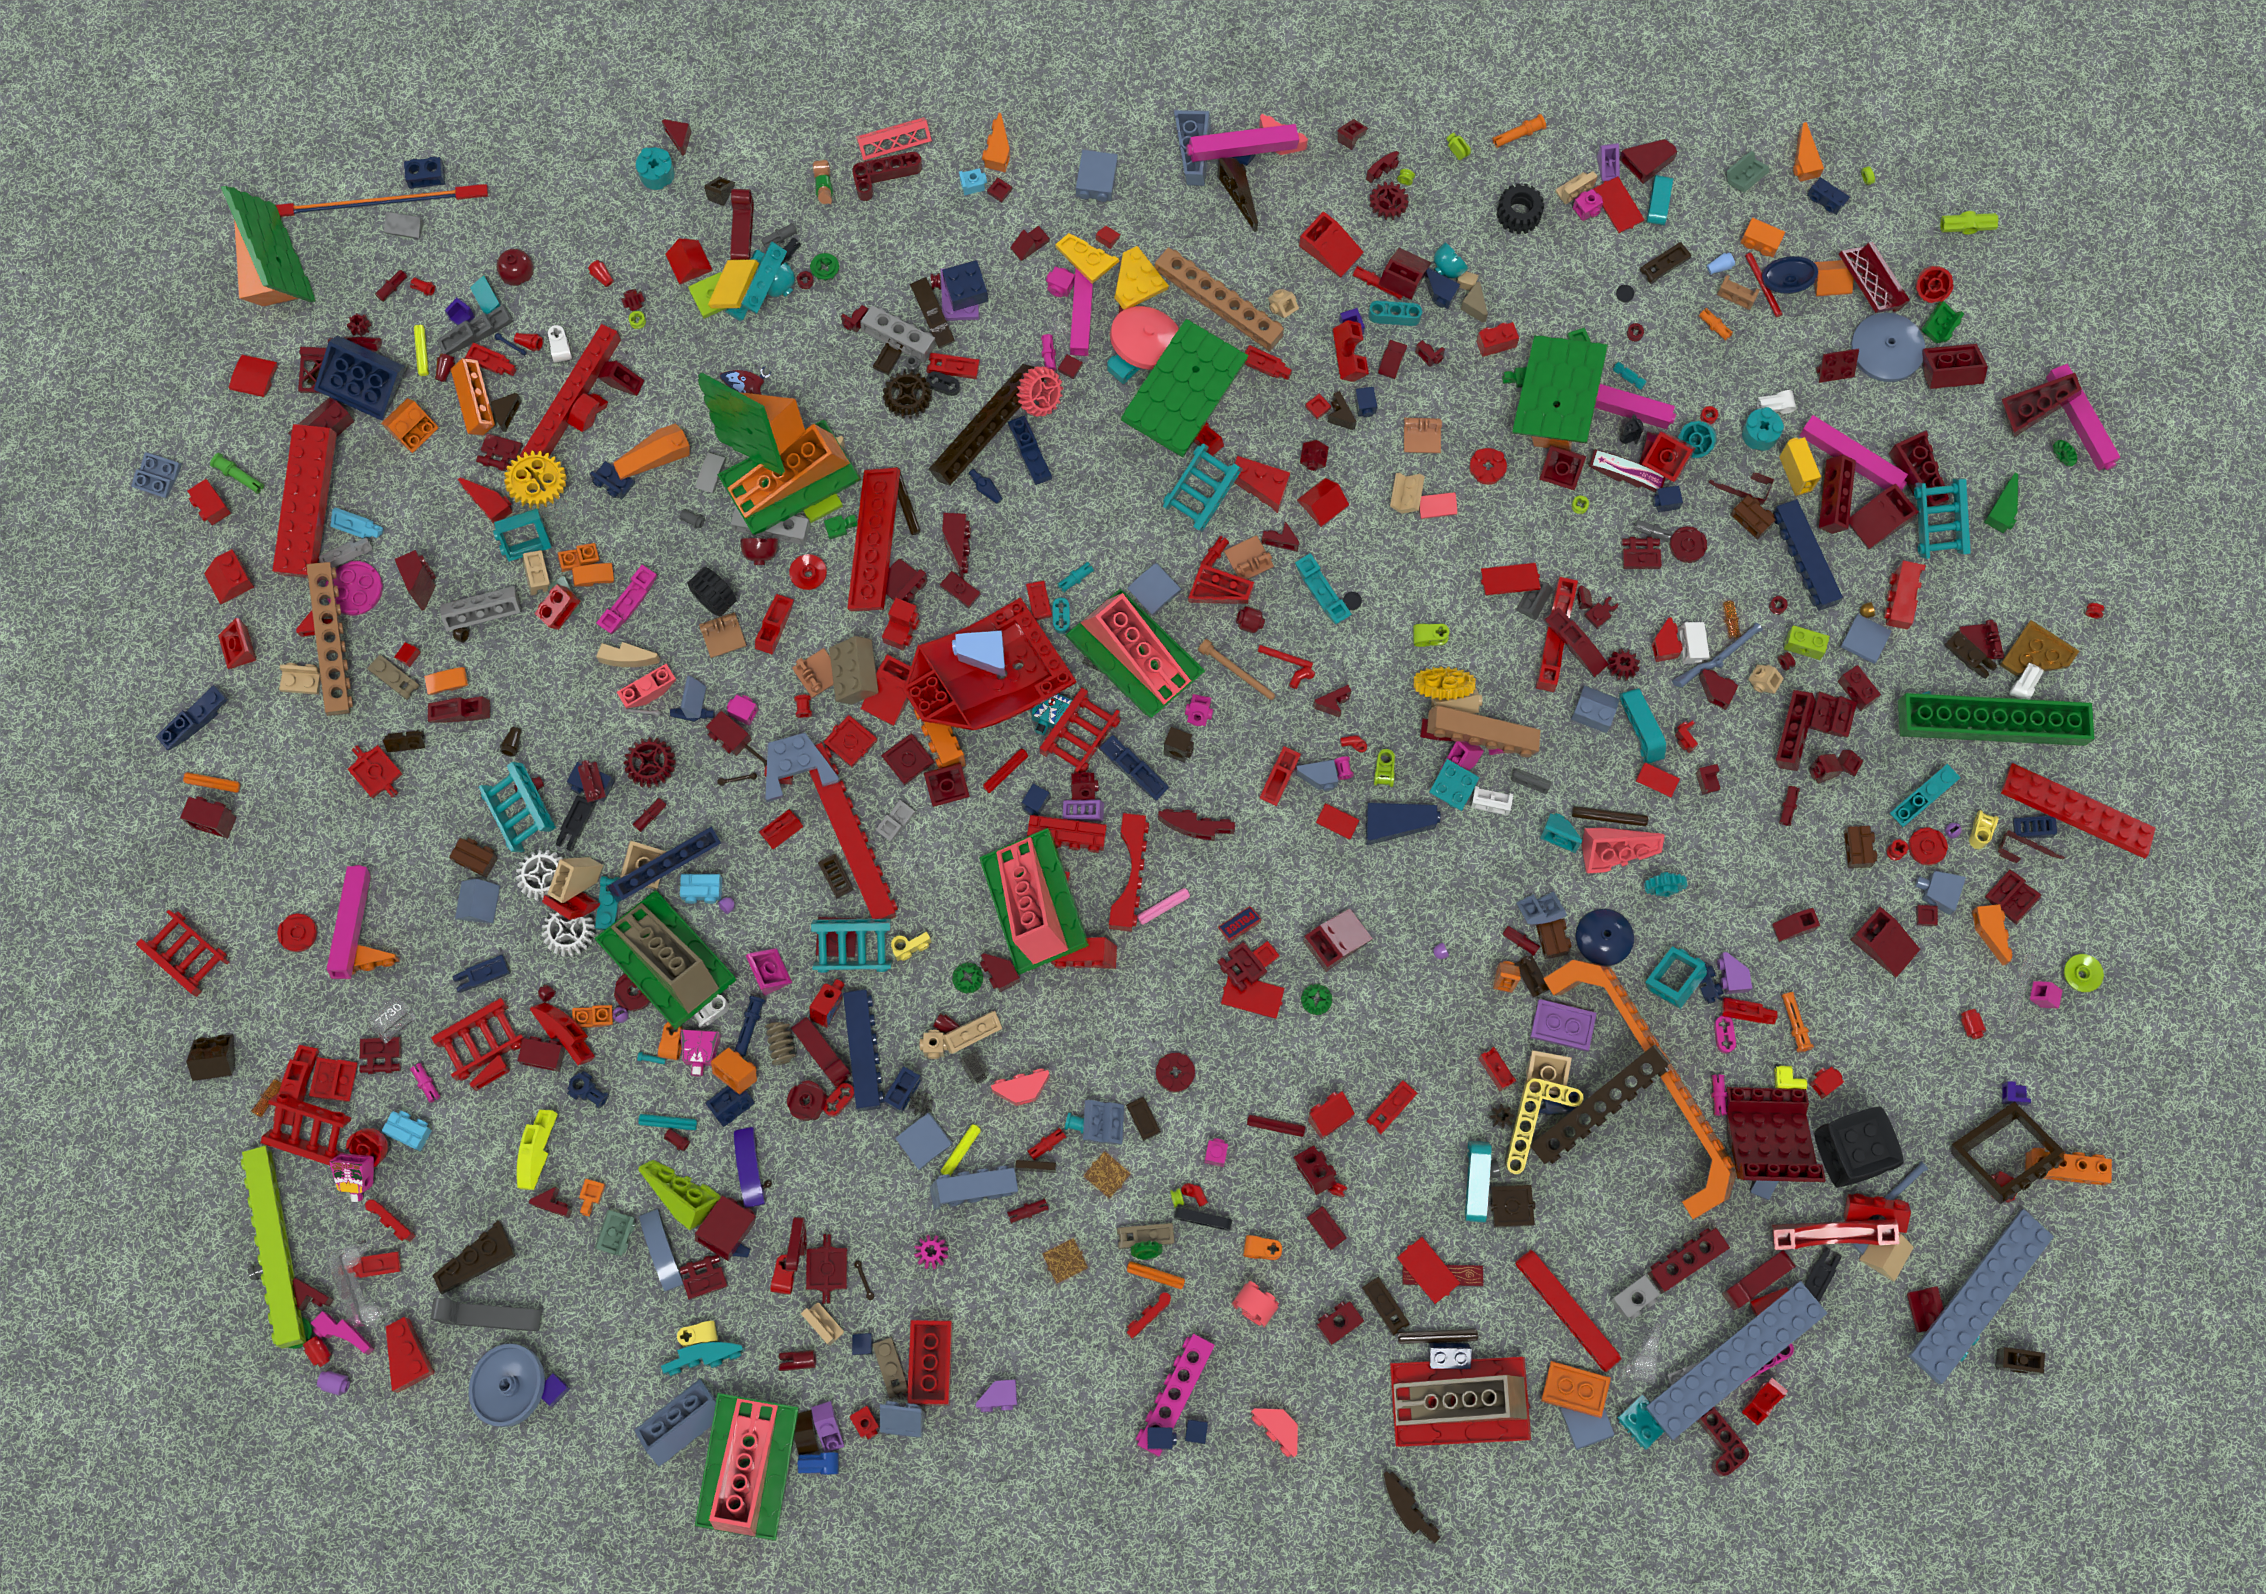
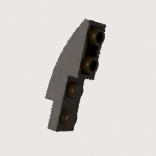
[910,277,955,349]
[1382,1471,1441,1544]

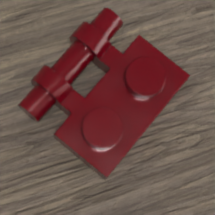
[476,434,523,472]
[1621,537,1662,569]
[1217,942,1267,992]
[359,1037,401,1075]
[679,1255,728,1300]

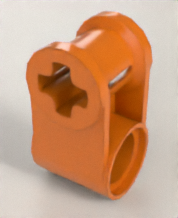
[658,1022,684,1061]
[1243,1235,1282,1260]

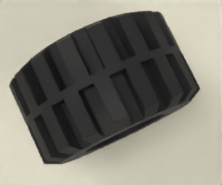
[1497,183,1544,234]
[687,567,737,617]

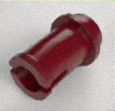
[663,1128,690,1151]

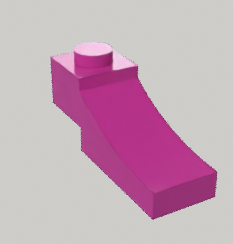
[311,1311,374,1355]

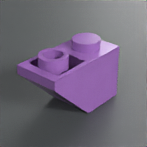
[1717,952,1752,995]
[976,1380,1017,1412]
[811,1401,845,1453]

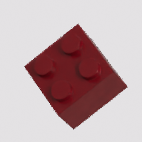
[180,796,236,839]

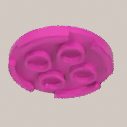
[325,561,383,616]

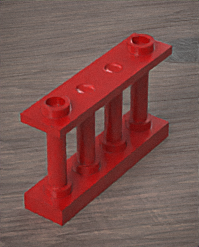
[1039,688,1121,773]
[136,910,230,997]
[431,998,525,1081]
[261,1093,352,1166]

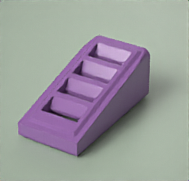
[1062,800,1104,821]

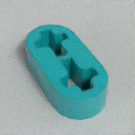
[1053,597,1070,634]

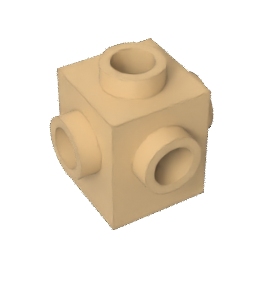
[1268,289,1299,318]
[1748,664,1784,694]
[920,1030,948,1059]

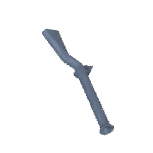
[1672,622,1762,688]
[1851,1161,1928,1255]

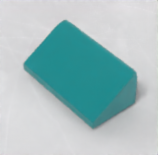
[470,276,500,314]

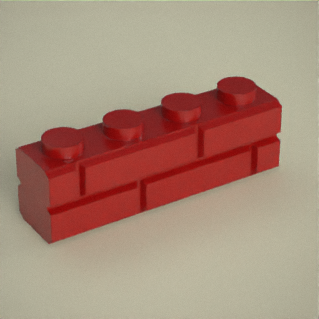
[1027,815,1107,853]

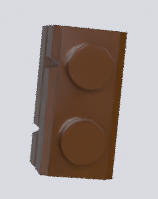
[1730,495,1776,540]
[1844,826,1877,869]
[449,837,498,878]
[1536,918,1572,959]

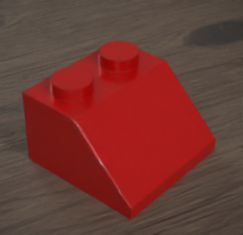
[1642,431,1696,482]
[204,549,254,605]

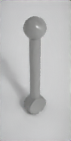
[621,707,661,717]

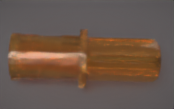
[1723,600,1741,639]
[251,1079,282,1118]

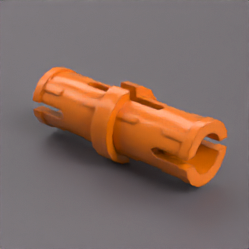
[1699,308,1733,341]

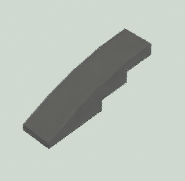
[437,305,513,355]

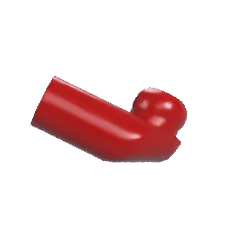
[1289,667,1315,689]
[1181,1183,1208,1207]

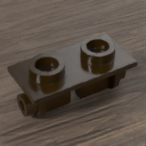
[382,730,425,753]
[1515,955,1550,998]

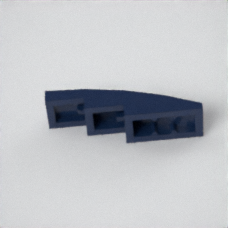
[1098,734,1169,801]

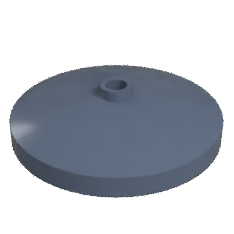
[1851,313,1925,382]
[469,1344,545,1427]

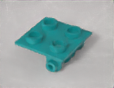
[1429,759,1480,811]
[1617,1394,1664,1449]

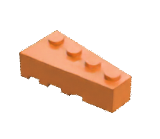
[913,709,966,769]

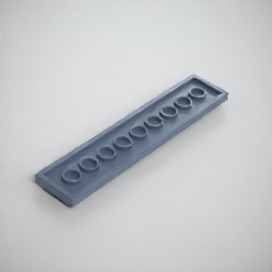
[1908,1209,2054,1384]
[1645,1281,1828,1441]

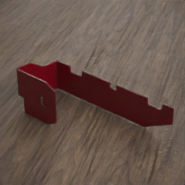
[1709,473,1774,505]
[1998,830,2065,863]

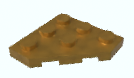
[2000,620,2079,676]

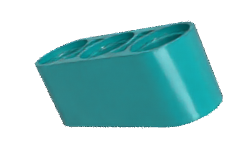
[1646,175,1673,226]
[1368,301,1422,326]

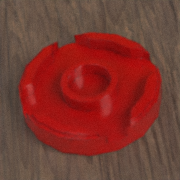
[1908,827,1948,866]
[277,913,318,952]

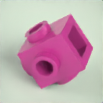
[1573,189,1603,221]
[1185,694,1213,726]

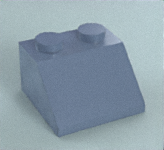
[1571,686,1620,733]

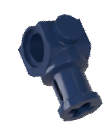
[567,1071,609,1109]

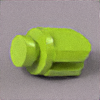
[1446,133,1471,160]

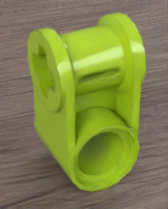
[1413,624,1450,647]
[1374,749,1395,787]

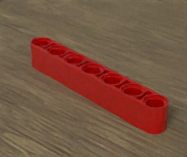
[1515,1249,1622,1373]

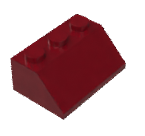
[1922,343,1988,389]
[288,397,354,437]
[394,550,436,611]

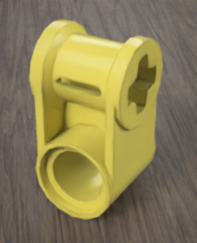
[1969,810,1999,849]
[677,1321,718,1347]

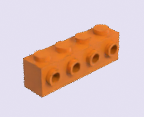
[451,358,495,436]
[2025,1148,2112,1186]

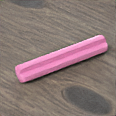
[1138,888,1190,925]

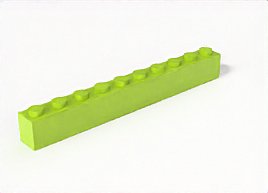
[241,1146,306,1349]

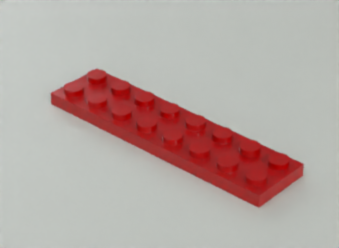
[847,467,900,612]
[2001,763,2156,859]

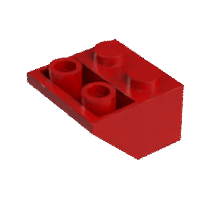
[1308,1091,1355,1139]

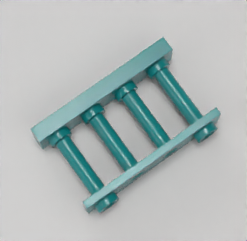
[725,242,787,321]
[1163,443,1243,532]
[1914,478,1971,559]
[479,762,556,853]
[811,919,892,973]

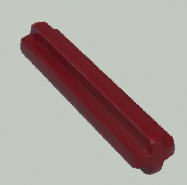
[1247,1115,1306,1137]

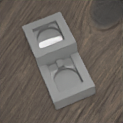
[695,452,726,493]
[876,800,916,841]

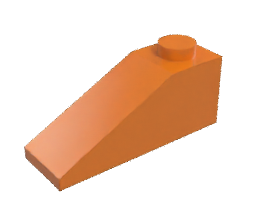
[1793,122,1824,182]
[1493,961,1521,993]

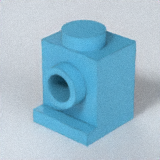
[959,168,987,195]

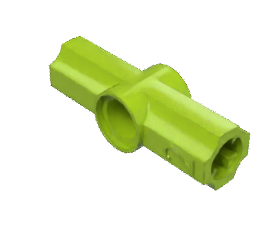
[1940,211,1999,235]

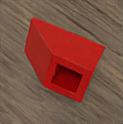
[1651,617,1683,662]

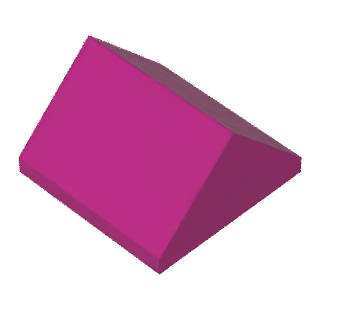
[746,948,792,996]

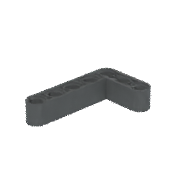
[430,1298,542,1331]

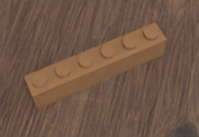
[1427,705,1541,757]

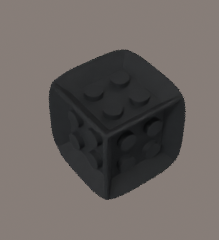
[1814,1106,1904,1188]

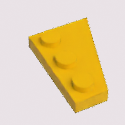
[1055,233,1119,284]

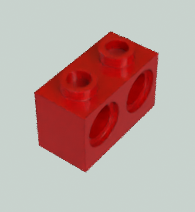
[534,584,581,630]

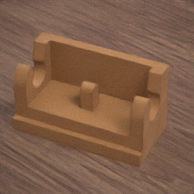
[1717,275,1760,310]

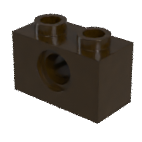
[1163,727,1194,763]
[1996,1347,2045,1375]

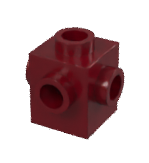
[1300,440,1329,471]
[1071,772,1099,800]

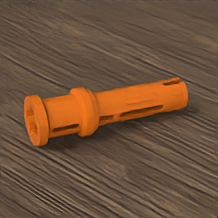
[1492,114,1547,148]
[1782,992,1814,1053]

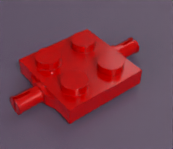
[347,745,403,799]

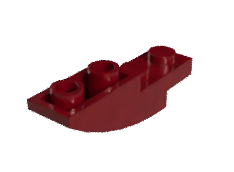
[1544,607,1609,678]
[1158,809,1235,841]

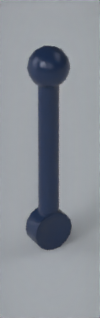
[494,333,527,356]

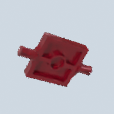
[806,1234,848,1304]

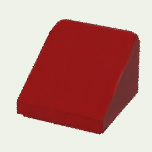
[1096,226,1121,249]
[394,642,421,667]

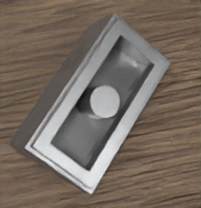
[384,211,424,239]

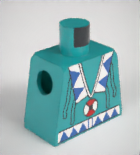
[1032,694,1073,735]

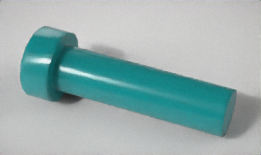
[637,1052,666,1065]

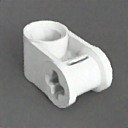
[548,325,572,363]
[694,995,729,1029]

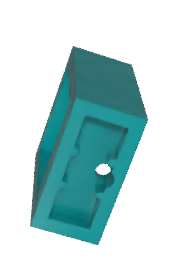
[493,508,552,562]
[1645,946,1707,1009]

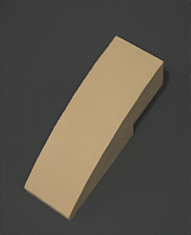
[596,642,660,667]

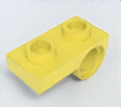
[891,932,932,961]

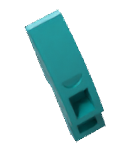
[1889,764,1961,828]
[661,1342,745,1377]

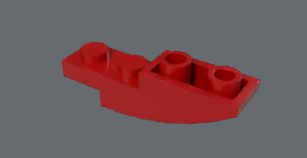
[530,1002,595,1066]
[273,1045,319,1126]

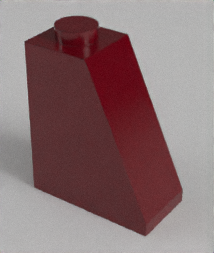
[1619,139,1678,184]

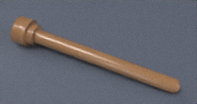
[1198,638,1275,700]

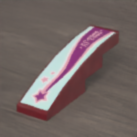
[1588,449,1666,493]

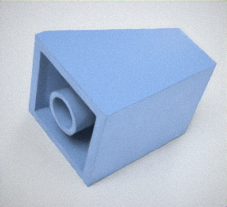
[952,631,1005,676]

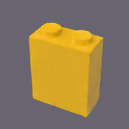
[1779,437,1821,496]

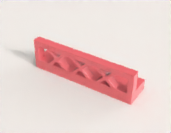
[856,117,932,161]

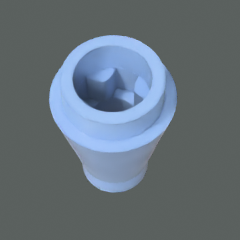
[1706,252,1735,275]

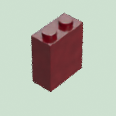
[695,1195,756,1261]

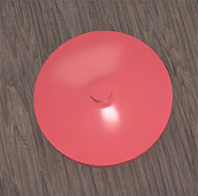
[1110,306,1179,370]

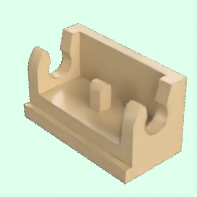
[523,550,550,596]

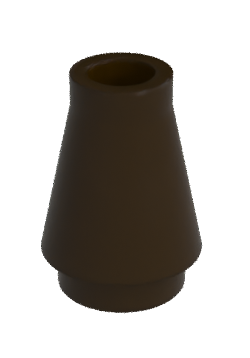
[500,727,522,757]

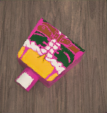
[329,1153,374,1202]

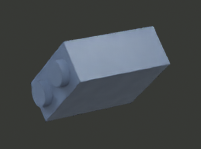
[1076,150,1118,202]

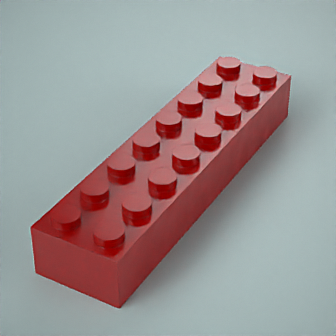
[272,424,337,578]

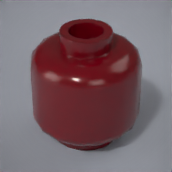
[1236,606,1265,633]

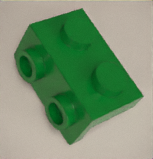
[1921,301,1964,344]

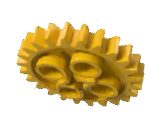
[504,451,566,509]
[1413,666,1476,700]

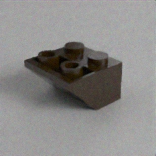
[186,1034,235,1081]

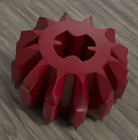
[1607,648,1640,681]

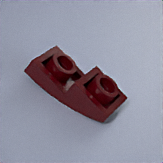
[1366,151,1400,183]

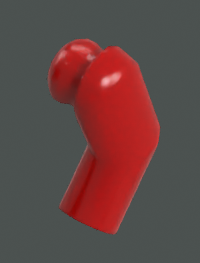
[1340,735,1367,753]

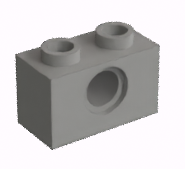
[1610,1275,1660,1320]

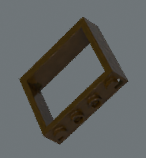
[1951,1101,2065,1204]

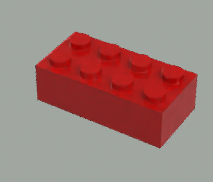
[907,1320,953,1406]

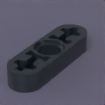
[1174,1208,1233,1231]

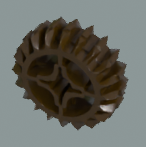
[883,370,932,419]

